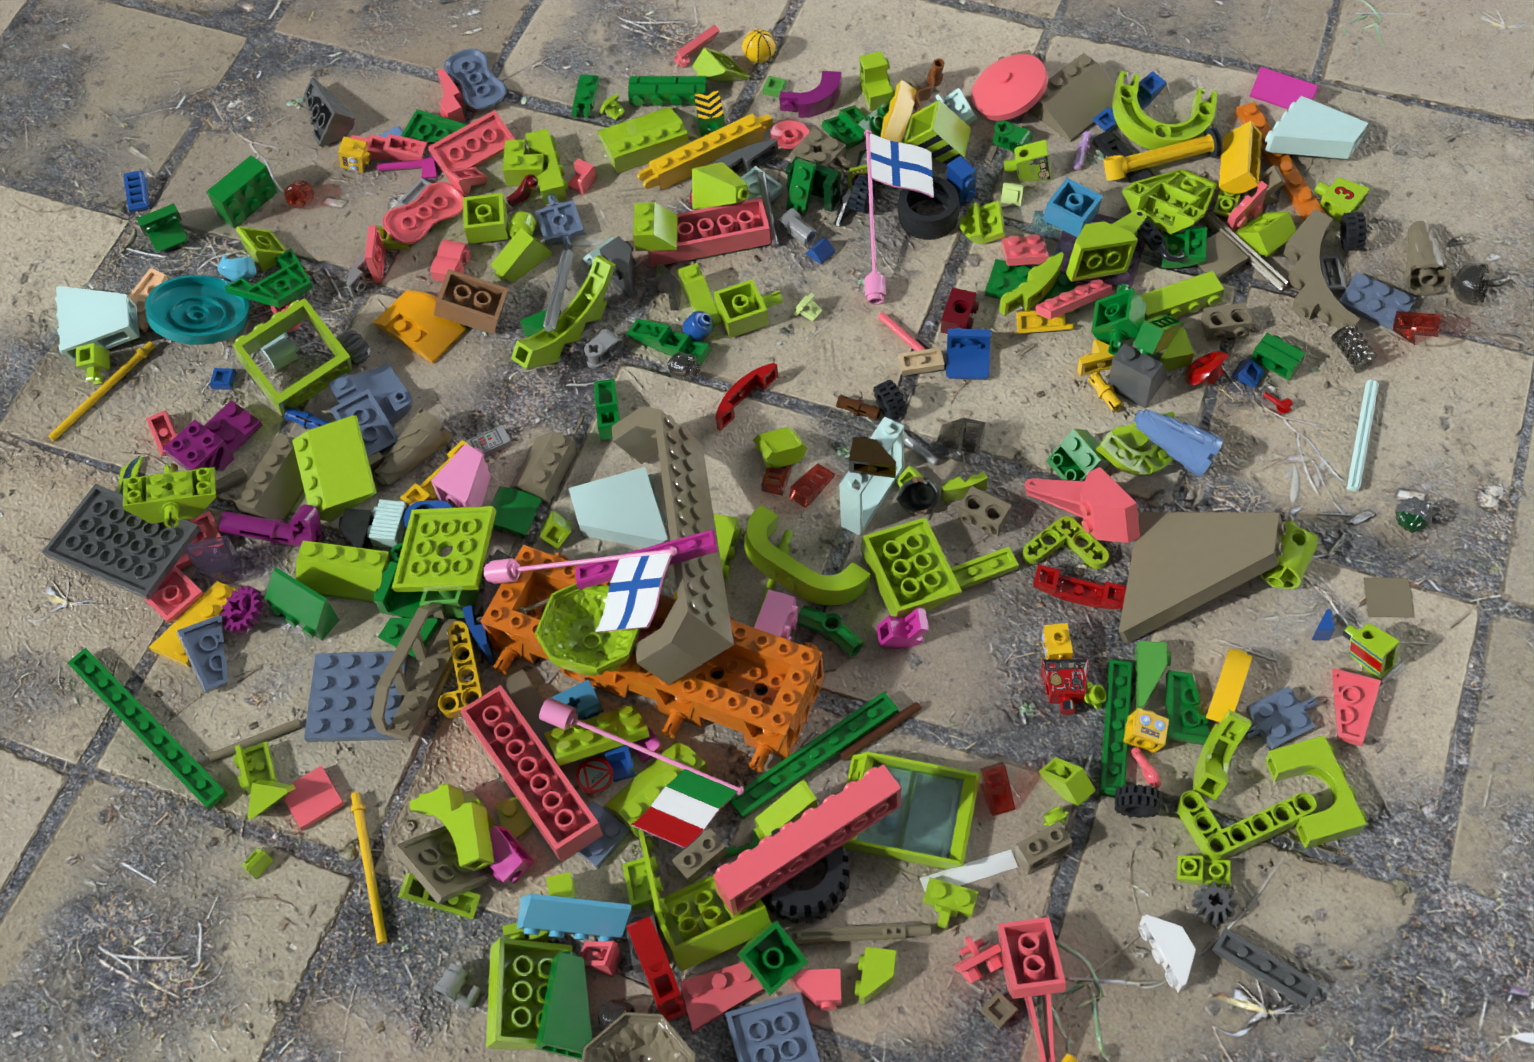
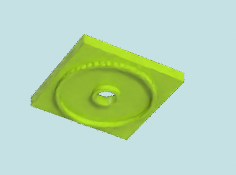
[392,506,496,592]

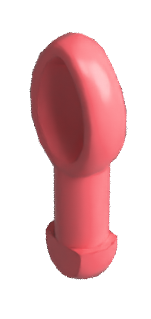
[1131,747,1161,788]

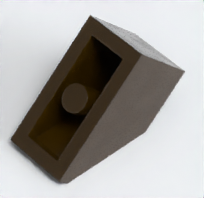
[849,437,896,478]

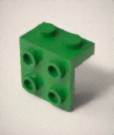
[374,561,424,618]

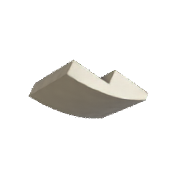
[1195,232,1249,281]

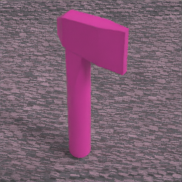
[377,157,437,179]

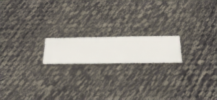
[920,850,1018,892]

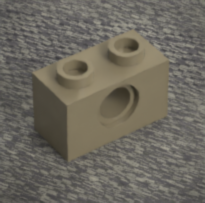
[672,828,728,885]

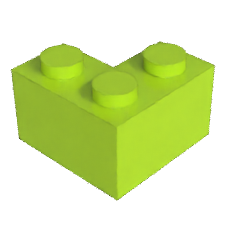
[859,51,895,111]
[502,140,546,186]

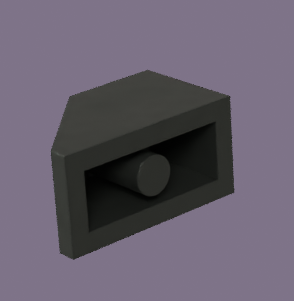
[339,508,374,549]

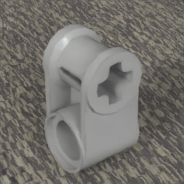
[584,329,623,369]

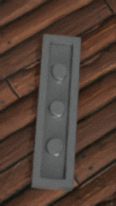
[1211,928,1319,1008]

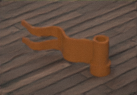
[907,58,945,128]

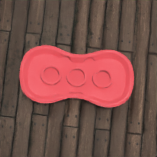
[382,182,464,244]

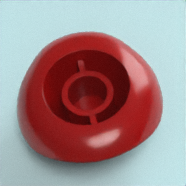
[1185,351,1230,385]

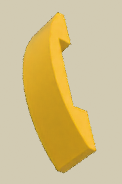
[400,440,473,506]

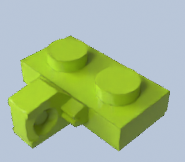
[923,877,978,930]

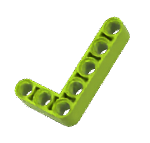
[1177,790,1316,860]

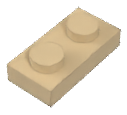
[898,347,945,376]

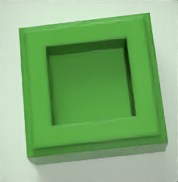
[763,76,787,98]

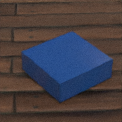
[210,368,237,390]

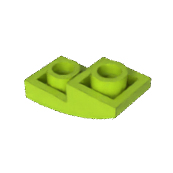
[1213,188,1241,217]
[941,472,988,501]
[1177,855,1232,888]

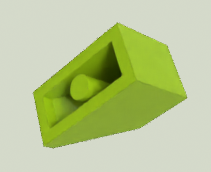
[1038,757,1096,806]

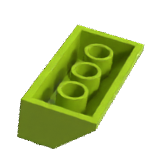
[296,540,393,603]
[605,741,708,839]

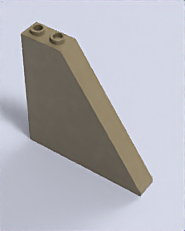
[1119,512,1286,643]

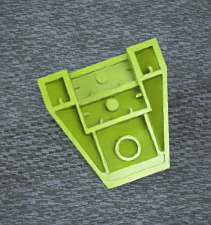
[1122,169,1217,234]

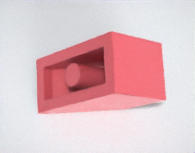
[789,969,842,1011]

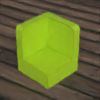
[540,511,571,549]

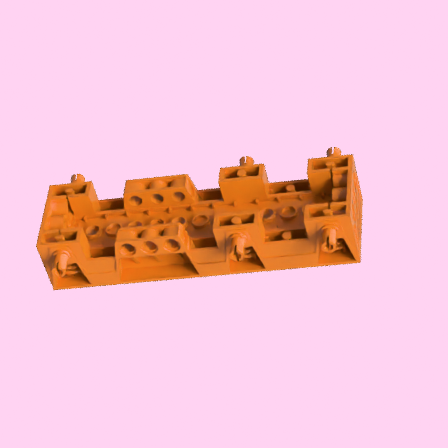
[480,545,824,772]

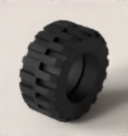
[761,824,850,923]

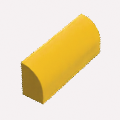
[1219,121,1262,194]

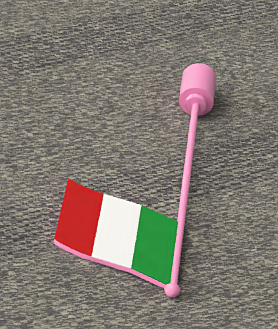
[539,697,744,848]

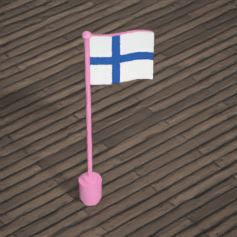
[864,130,934,305]
[484,546,677,632]

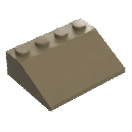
[1028,53,1115,142]

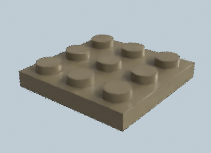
[394,826,495,904]

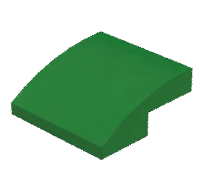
[821,105,866,150]
[1162,227,1207,268]
[490,486,542,539]

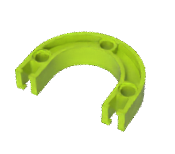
[1112,71,1218,150]

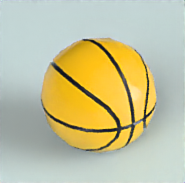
[742,29,776,63]

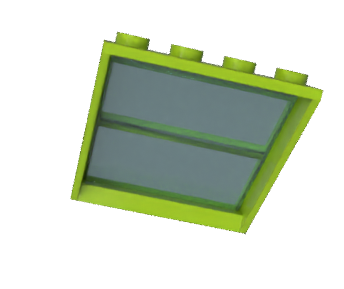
[843,752,980,869]

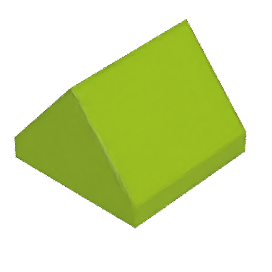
[241,848,274,880]

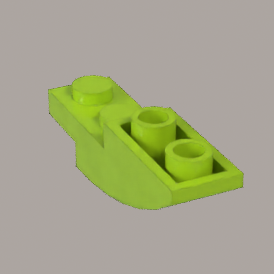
[999,252,1064,317]

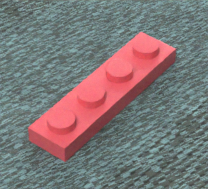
[1036,279,1112,319]

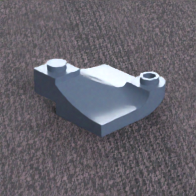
[328,363,413,425]

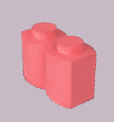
[430,239,471,282]

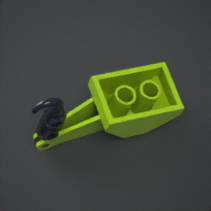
[1066,209,1185,281]

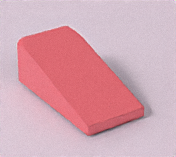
[146,410,177,456]

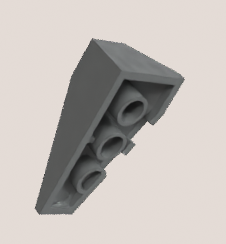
[304,77,355,147]

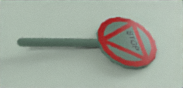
[575,757,614,794]

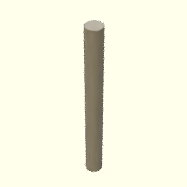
[208,718,302,762]

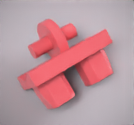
[953,936,1003,983]

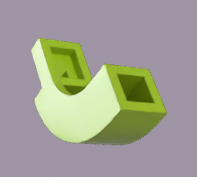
[1193,710,1252,801]
[502,872,576,943]

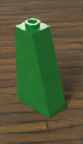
[535,951,592,1060]

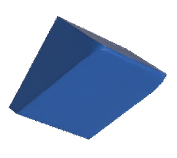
[1231,357,1265,388]
[1312,609,1335,641]

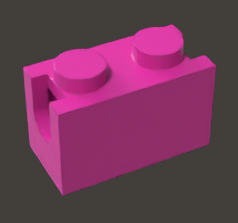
[490,826,535,883]

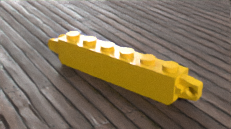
[637,113,773,190]

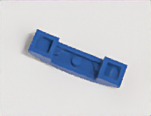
[1093,71,1167,132]

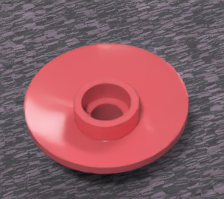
[770,120,809,149]

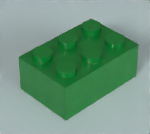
[206,155,278,229]

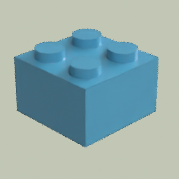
[1043,178,1103,237]

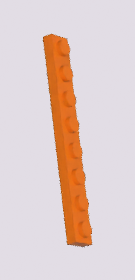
[1235,102,1326,222]

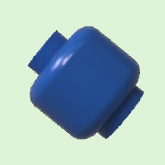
[683,310,714,342]

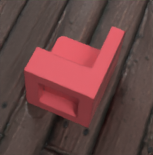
[568,158,597,195]

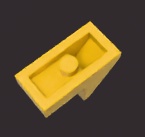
[1077,339,1119,376]

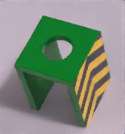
[694,91,725,137]

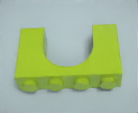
[1265,735,1367,849]

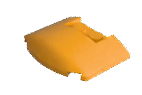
[373,290,467,364]

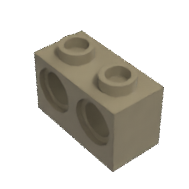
[1200,302,1252,341]
[958,486,1012,537]
[1014,821,1073,875]

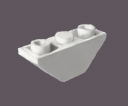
[1139,915,1196,993]

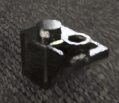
[936,418,986,454]

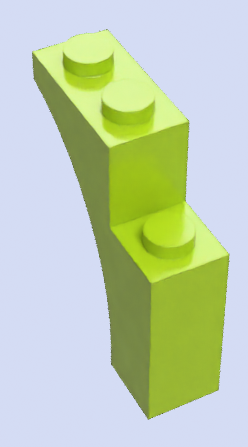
[409,784,494,871]

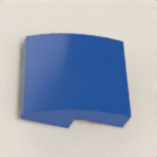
[462,605,495,665]

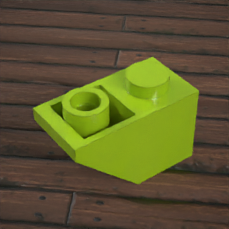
[855,947,896,1005]

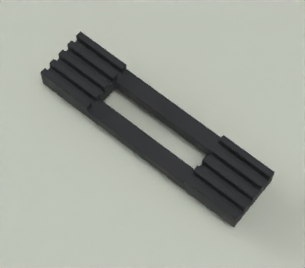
[1093,129,1155,183]

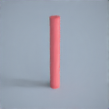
[878,312,926,351]

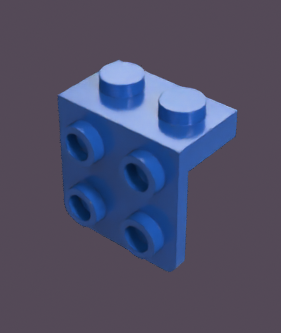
[946,328,991,380]

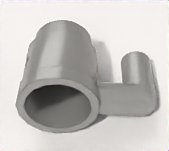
[433,964,482,1009]

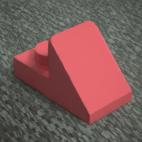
[445,167,487,197]

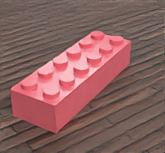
[648,197,771,267]

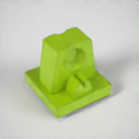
[599,93,625,121]

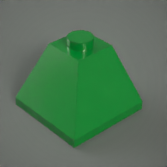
[737,921,808,996]

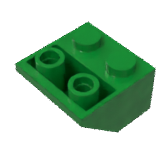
[1046,429,1112,481]

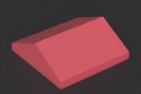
[143,566,203,623]

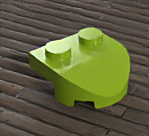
[959,200,1006,244]

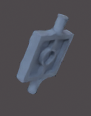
[535,194,585,250]
[1244,686,1318,750]

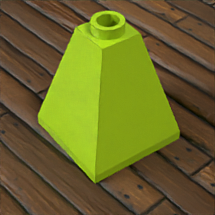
[692,162,749,209]

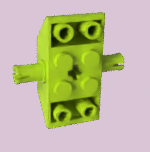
[123,463,216,528]

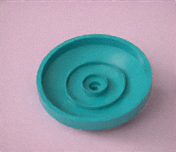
[145,275,249,345]

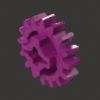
[220,585,266,635]

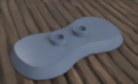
[444,48,507,111]

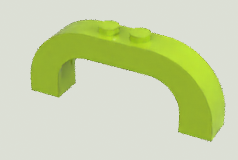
[744,505,871,605]

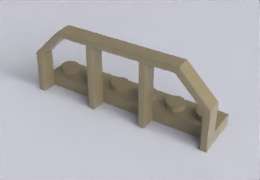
[371,602,469,743]

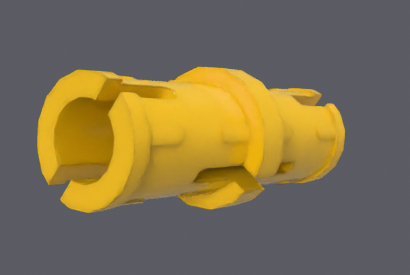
[1088,372,1124,412]

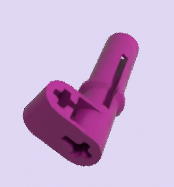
[219,505,322,547]

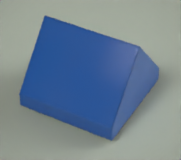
[806,237,835,265]

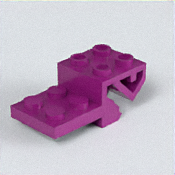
[163,400,263,471]

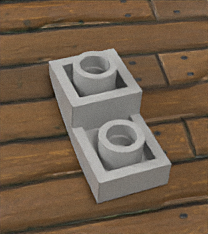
[346,251,370,298]

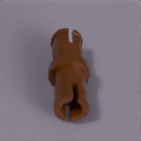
[836,394,881,421]

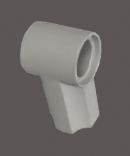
[775,208,817,246]

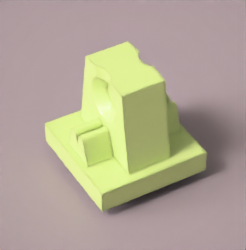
[1000,182,1024,206]
[793,292,822,321]

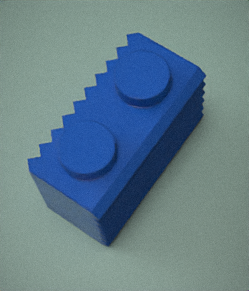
[947,156,977,206]

